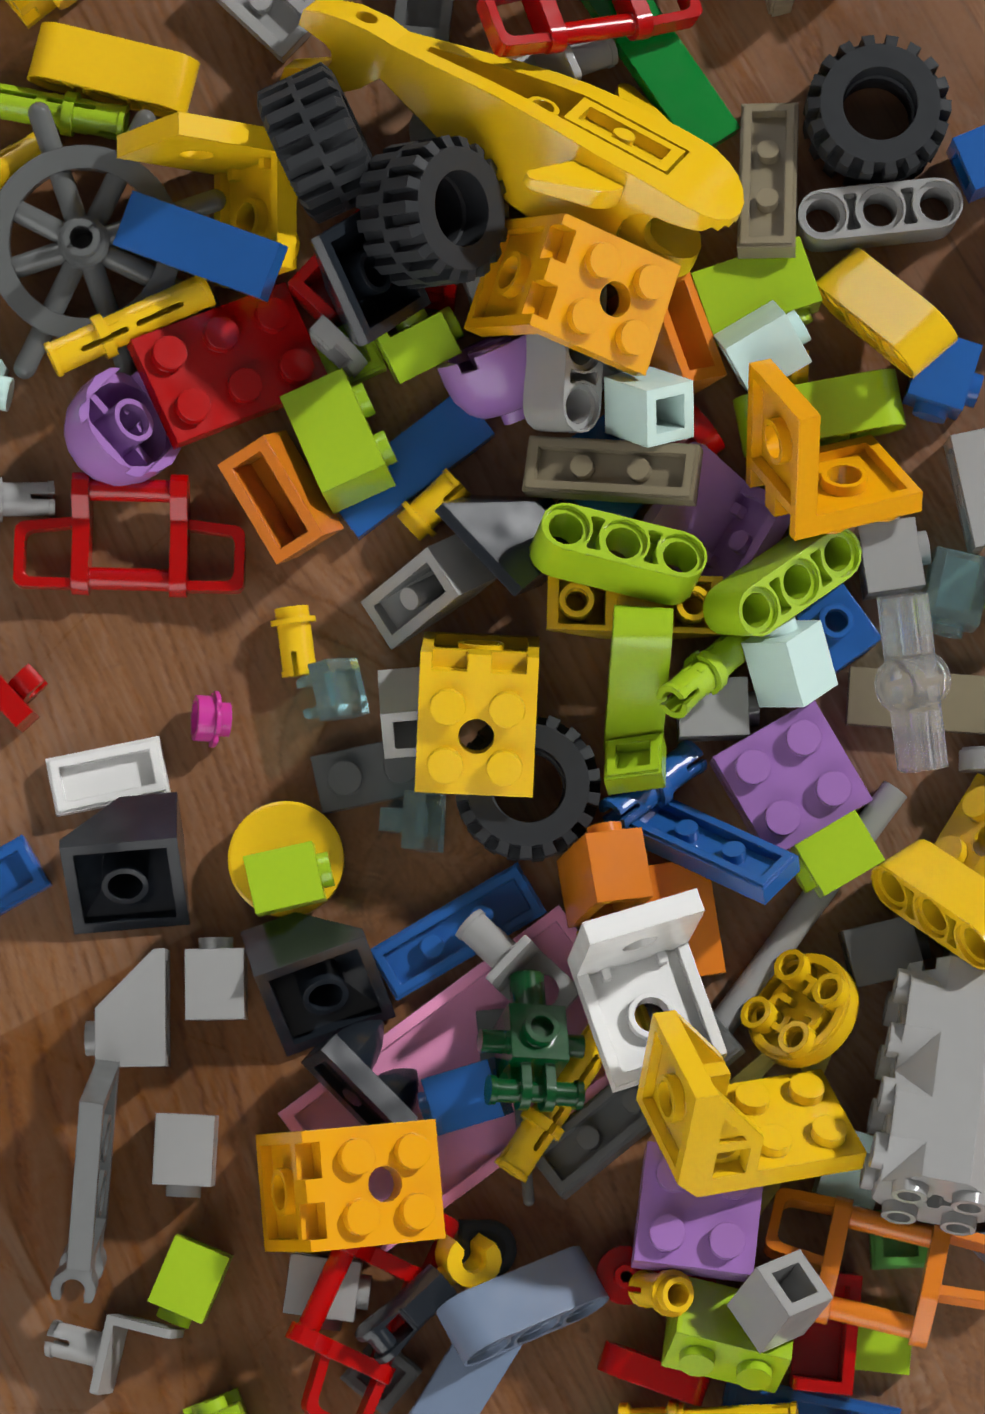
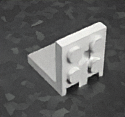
[567,888,727,1093]

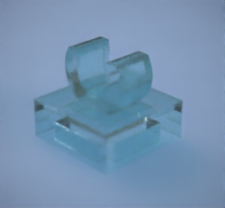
[296,658,370,721]
[379,790,446,853]

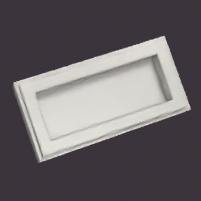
[45,736,171,817]

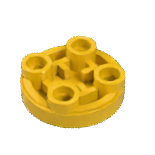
[228,801,345,918]
[740,949,859,1068]

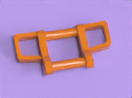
[764,1188,985,1349]

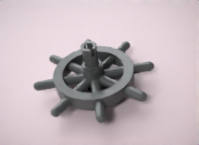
[0,102,226,379]

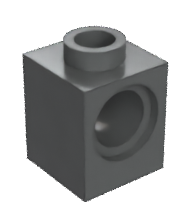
[838,917,931,988]

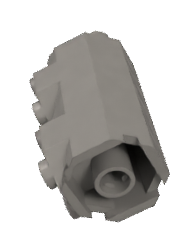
[859,956,985,1236]

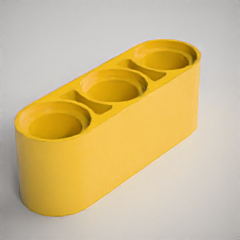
[27,22,200,118]
[816,247,958,378]
[871,839,985,970]

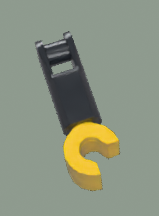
[354,1233,502,1364]

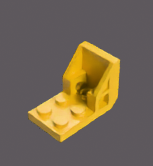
[636,1010,867,1197]

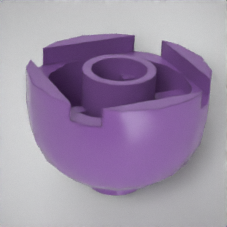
[436,335,527,425]
[64,368,181,486]

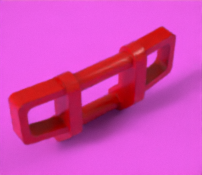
[476,0,703,57]
[13,472,246,598]
[285,1213,459,1414]

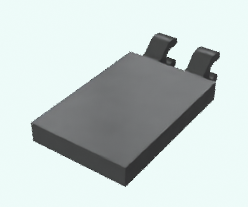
[50,1059,120,1303]

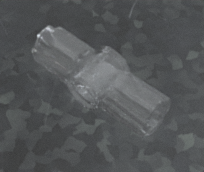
[874,592,951,773]

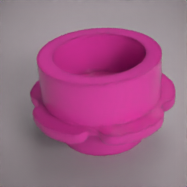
[191,691,232,748]

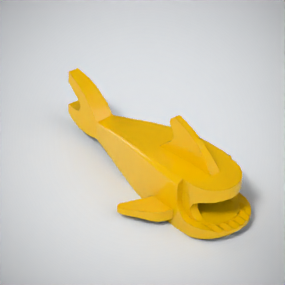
[280,0,744,278]

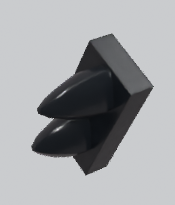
[301,1019,419,1125]

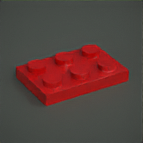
[127,282,328,450]

